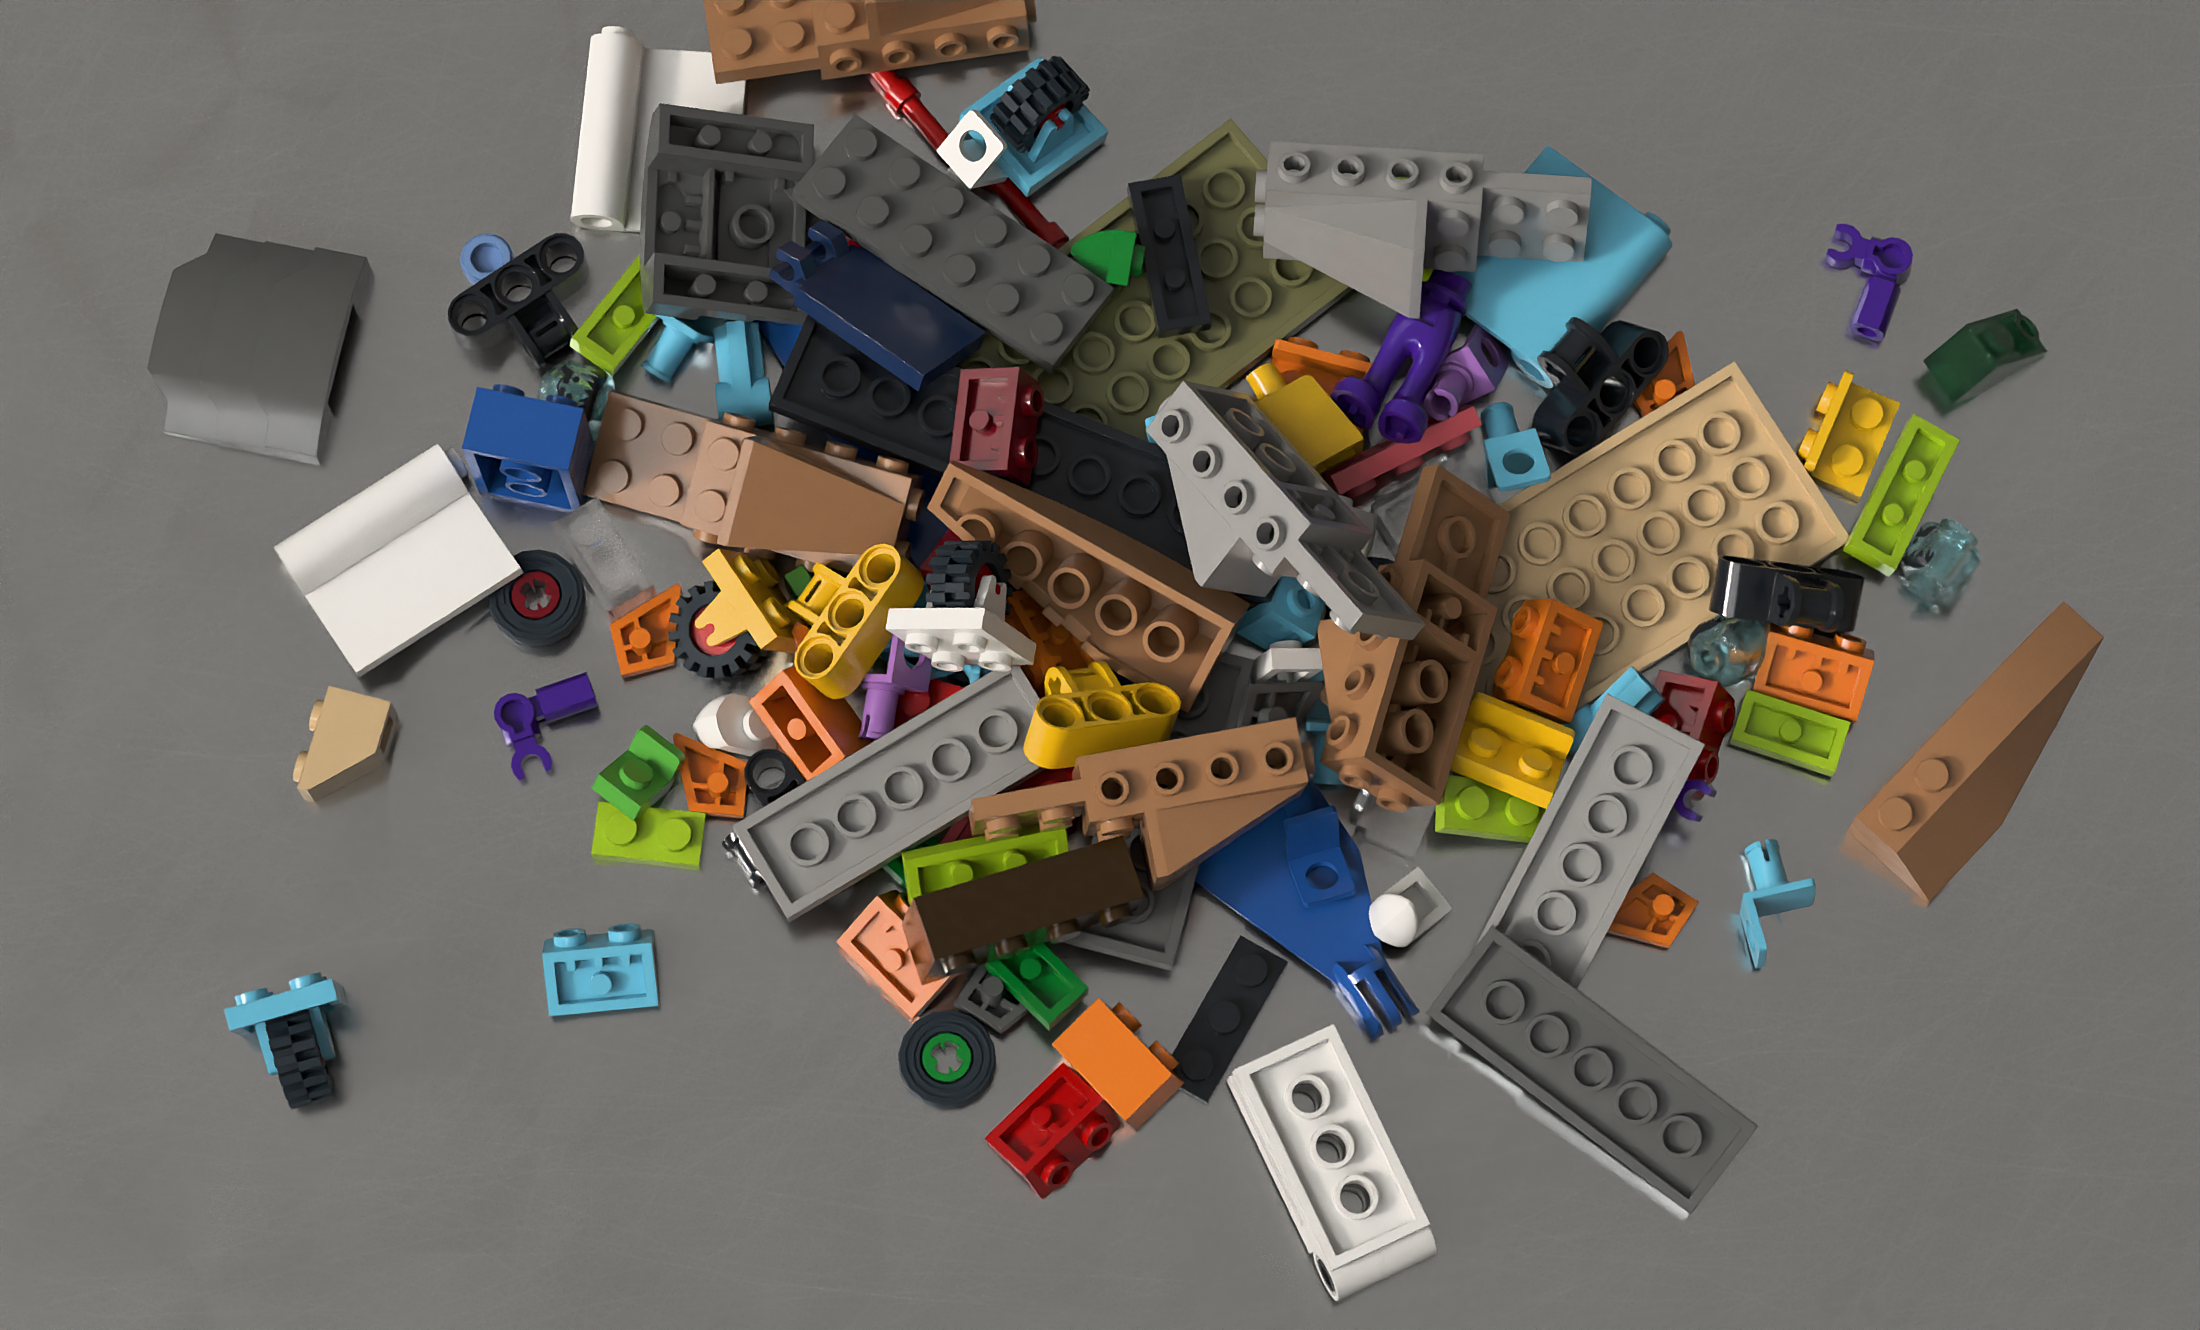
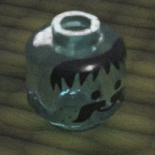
[537,360,615,436]
[1900,519,1981,601]
[1687,614,1767,688]

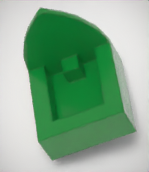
[1070,229,1146,286]

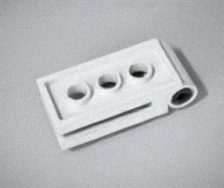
[1226,1024,1437,1301]

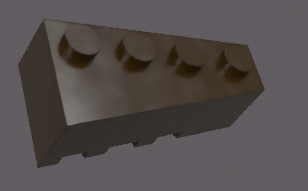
[901,835,1144,986]

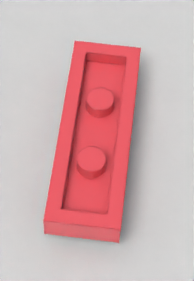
[1321,404,1482,498]

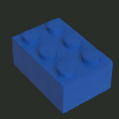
[462,384,595,515]

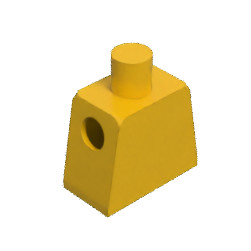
[1246,362,1364,475]

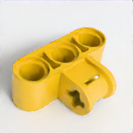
[786,544,924,699]
[1023,661,1181,769]

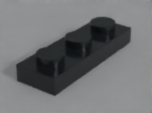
[1127,174,1212,339]
[1172,935,1288,1106]

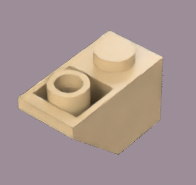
[293,686,398,803]

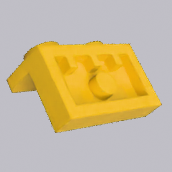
[1797,370,1900,502]
[1450,692,1576,809]

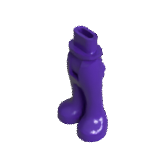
[1330,269,1472,444]

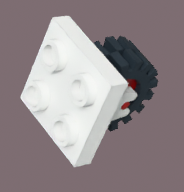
[886,540,1037,672]

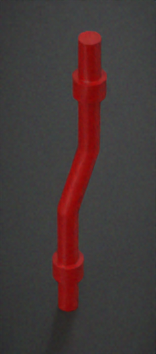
[869,70,1069,249]

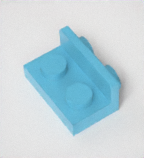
[542,923,659,1016]

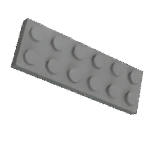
[732,665,1046,922]
[1474,693,1705,988]

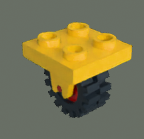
[668,548,809,680]

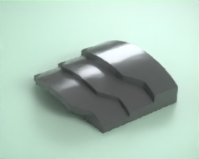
[640,103,822,326]
[147,233,371,466]

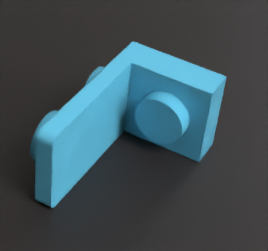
[1236,575,1325,650]

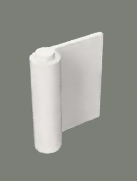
[570,26,747,233]
[273,444,523,677]

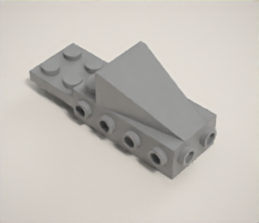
[1253,140,1592,319]
[1146,380,1425,640]

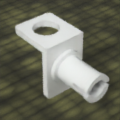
[936,110,1008,191]

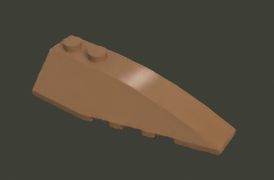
[927,460,1250,713]
[1847,601,2104,904]

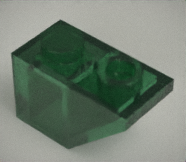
[1923,309,2047,404]

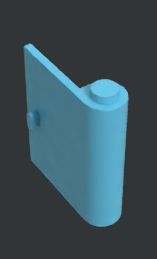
[1452,145,1673,388]

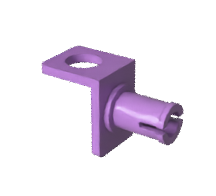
[1424,324,1509,421]
[858,635,932,741]

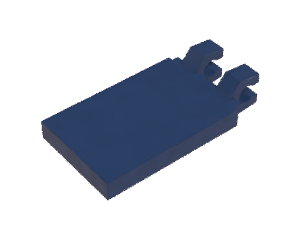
[769,220,986,392]

